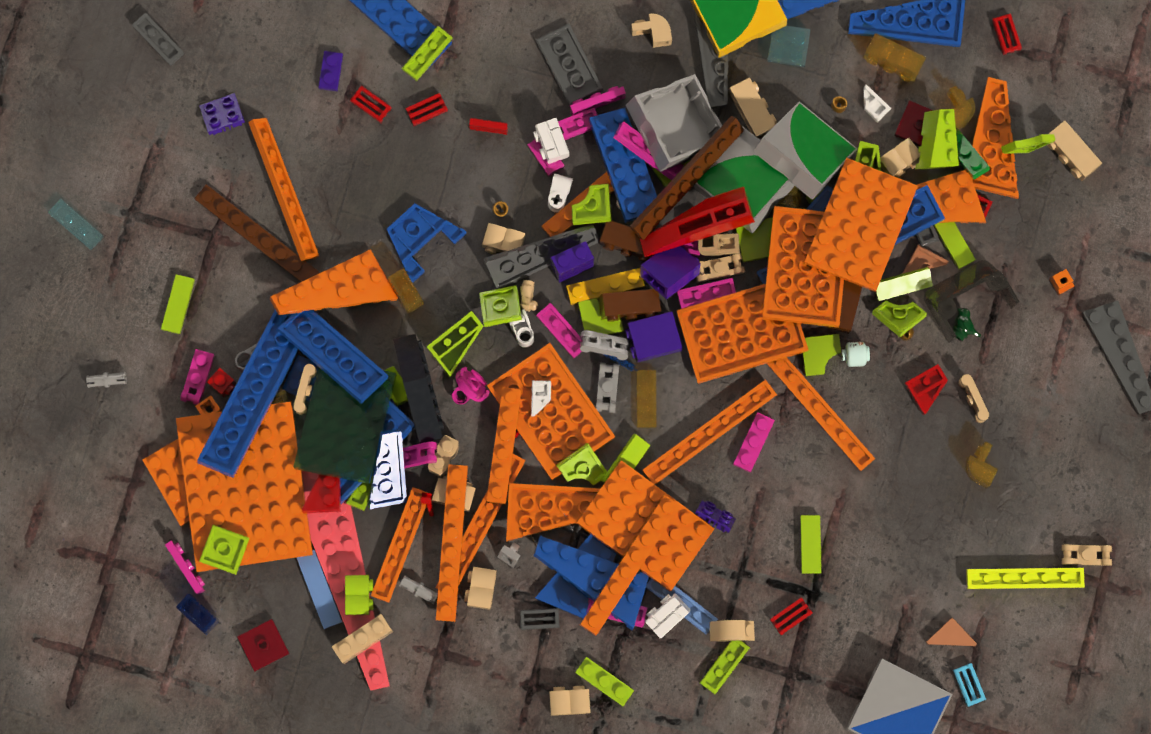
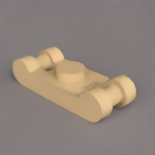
[696,254,745,283]
[294,364,317,415]
[958,374,989,423]
[1062,544,1112,566]

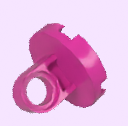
[452,367,490,405]

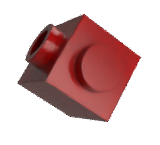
[207,368,237,397]

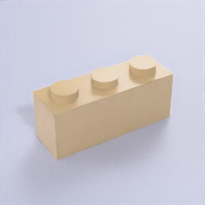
[728,78,777,139]
[1047,121,1102,181]
[332,614,393,664]

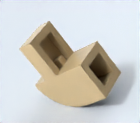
[631,14,672,48]
[698,233,740,256]
[710,620,755,642]

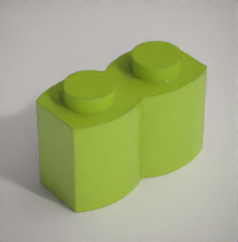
[345,575,373,615]

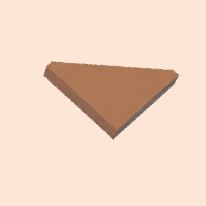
[902,245,949,274]
[926,618,977,646]

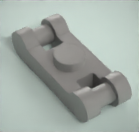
[580,330,629,360]
[596,362,619,413]

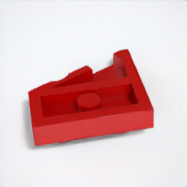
[904,364,948,415]
[302,472,341,514]

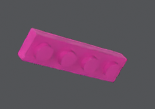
[613,121,684,181]

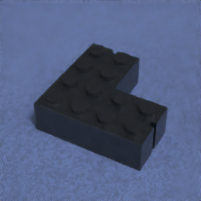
[393,334,444,444]

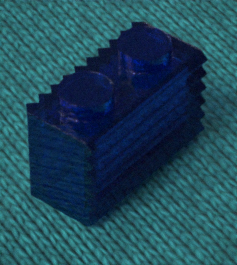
[176,594,219,635]

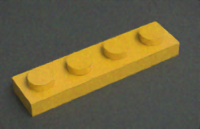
[566,268,645,305]

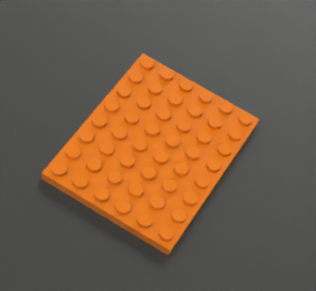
[176,401,313,572]

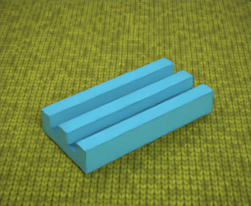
[953,663,986,707]

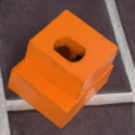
[1049,269,1074,295]
[195,395,222,415]

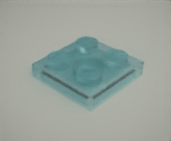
[767,26,810,67]

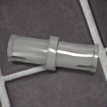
[86,372,127,388]
[399,576,438,604]

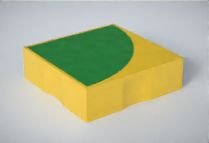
[690,0,787,58]

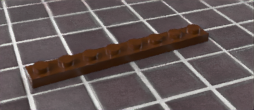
[630,116,744,240]
[194,184,320,282]

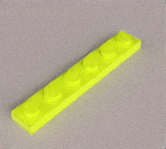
[966,568,1085,589]

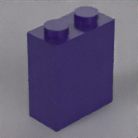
[551,241,594,283]
[640,246,701,299]
[625,312,682,363]

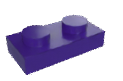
[319,51,343,91]

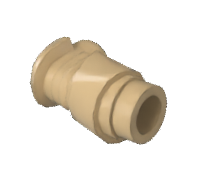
[520,280,538,312]

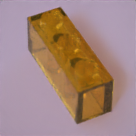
[863,33,926,82]

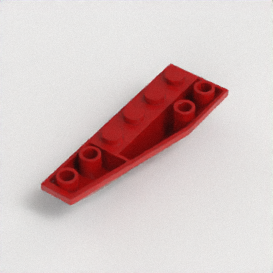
[640,187,755,257]

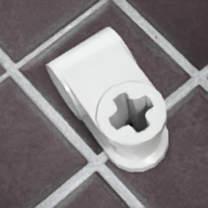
[548,174,573,212]
[509,309,534,348]

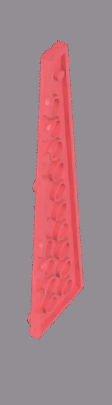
[301,459,390,691]

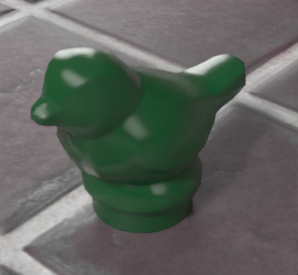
[950,308,981,342]

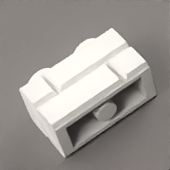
[533,118,569,164]
[645,594,691,638]

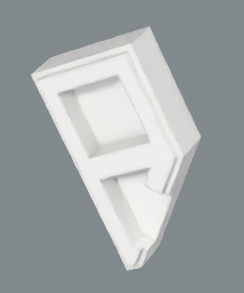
[863,85,891,123]
[531,380,551,417]

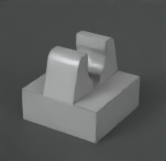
[498,542,521,568]

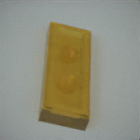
[637,370,657,428]

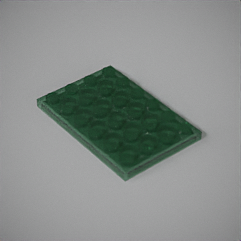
[293,368,397,484]

